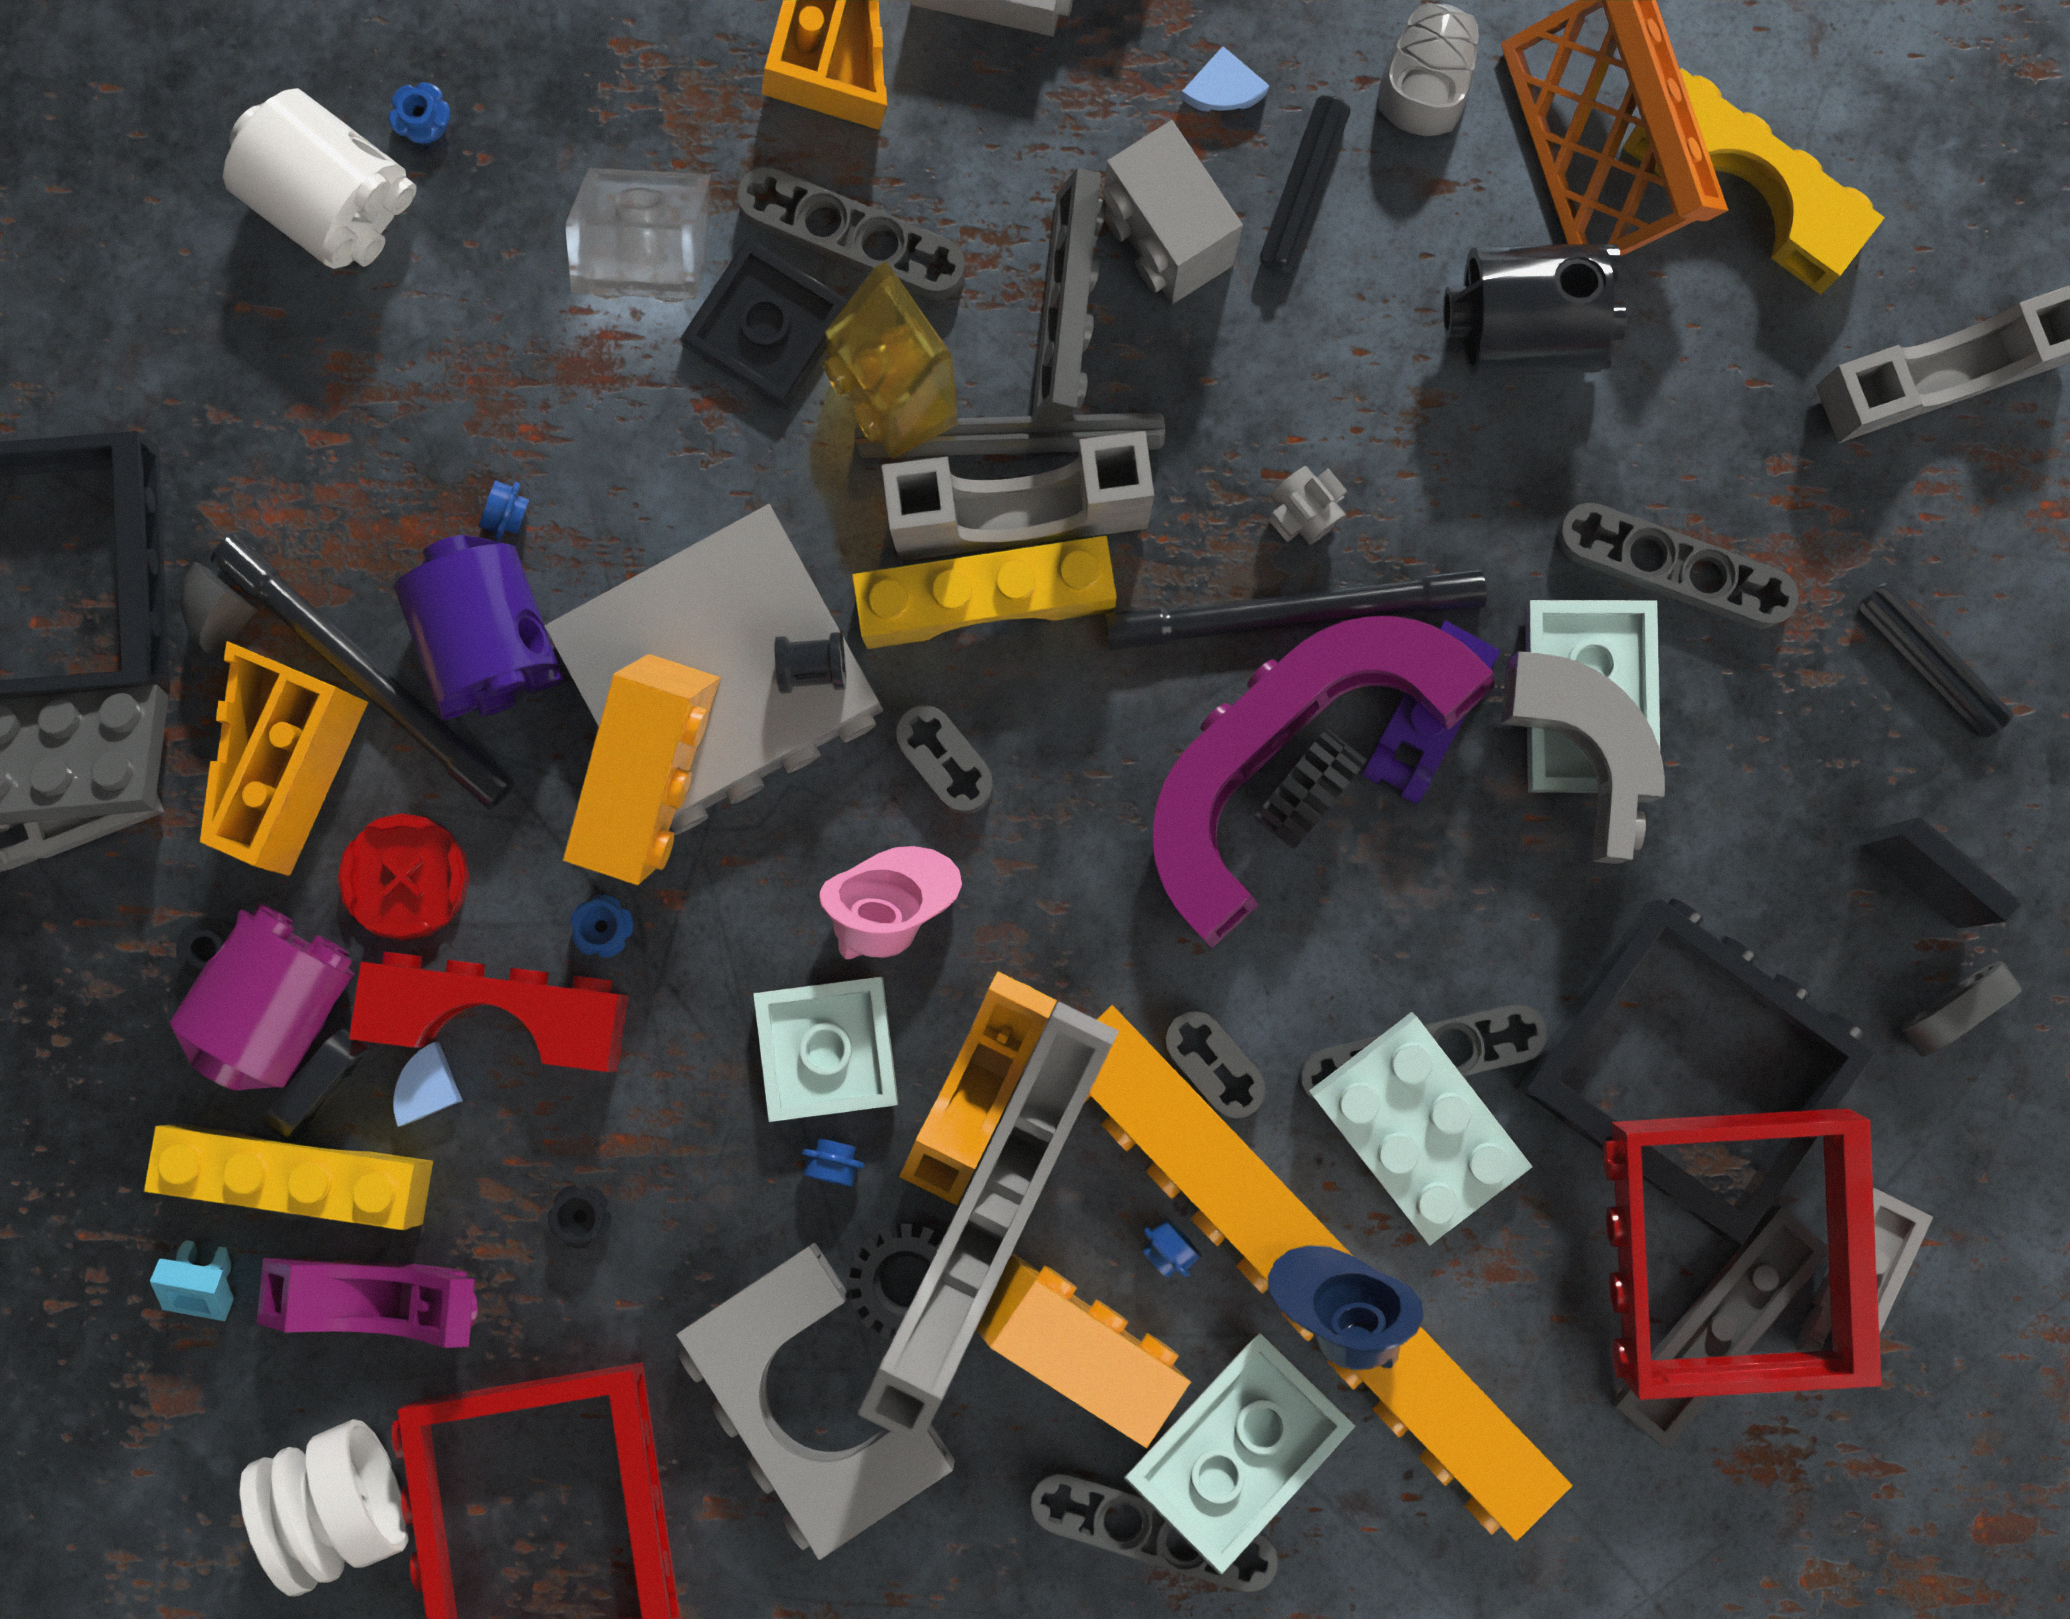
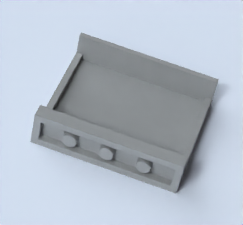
[544,503,883,835]

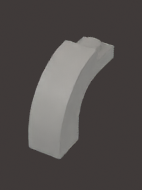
[1501,651,1665,864]

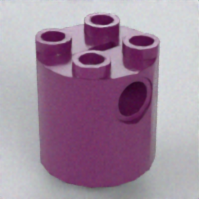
[169,902,355,1091]

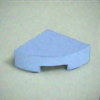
[1181,47,1269,112]
[393,1042,463,1127]

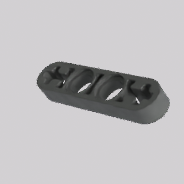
[737,167,966,301]
[1556,502,1799,629]
[1299,1005,1547,1104]
[1031,1469,1278,1592]

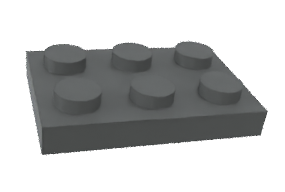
[0,685,169,825]

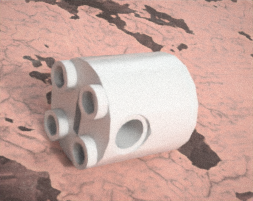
[222,88,417,269]

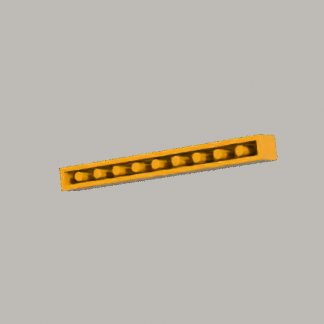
[1084,1005,1573,1542]

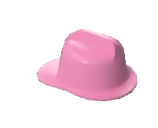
[819,846,962,959]

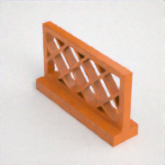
[1501,0,1728,257]

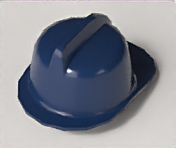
[1268,1245,1423,1370]

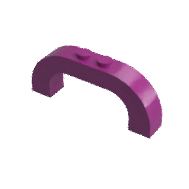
[1153,616,1495,948]

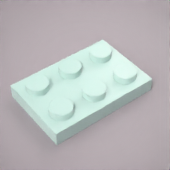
[1525,600,1660,793]
[1309,1012,1532,1245]
[1124,1333,1355,1574]

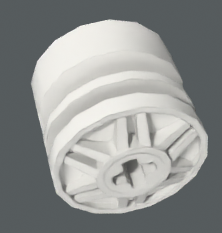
[239,1419,409,1596]

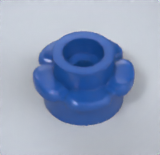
[389,82,450,143]
[478,480,529,541]
[570,895,634,958]
[802,1139,864,1187]
[1142,1218,1202,1278]

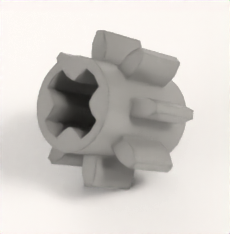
[1268,466,1348,545]

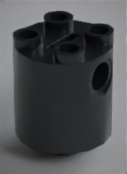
[1443,243,1627,376]

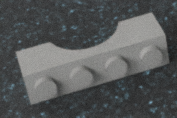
[1816,285,2070,443]

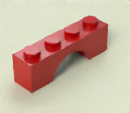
[349,952,628,1072]

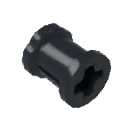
[774,632,847,694]

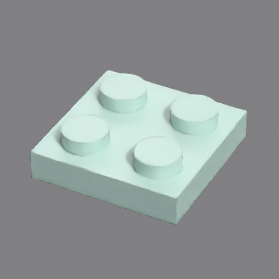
[754,977,899,1122]

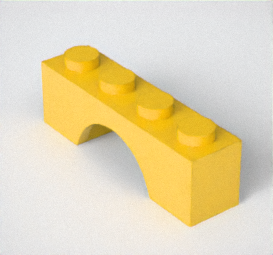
[1622,67,1885,295]
[852,535,1117,649]
[144,1124,433,1230]

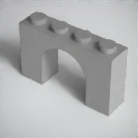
[882,431,1154,561]
[676,1242,955,1560]

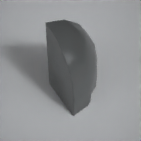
[180,562,258,657]

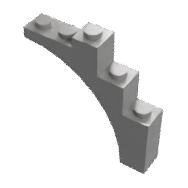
[858,1002,1119,1445]

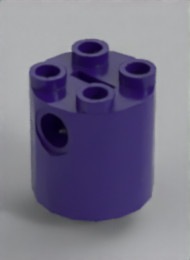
[393,535,564,720]

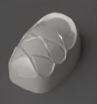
[1378,2,1479,136]

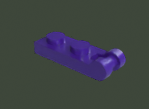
[1360,620,1501,806]

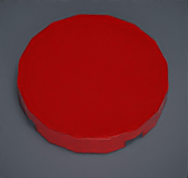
[338,813,470,941]

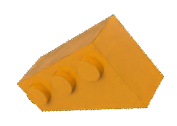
[761,0,887,130]
[200,641,368,876]
[563,654,721,885]
[975,1252,1191,1448]

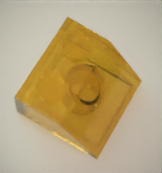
[823,261,958,459]

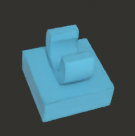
[150,1240,234,1321]

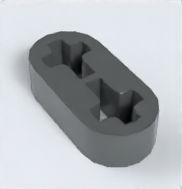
[896,705,993,814]
[1900,961,2022,1057]
[1164,1011,1266,1118]

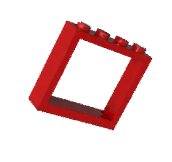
[1603,1108,1881,1400]
[392,1362,681,1619]

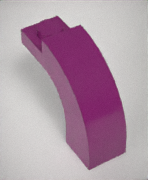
[257,1258,477,1348]

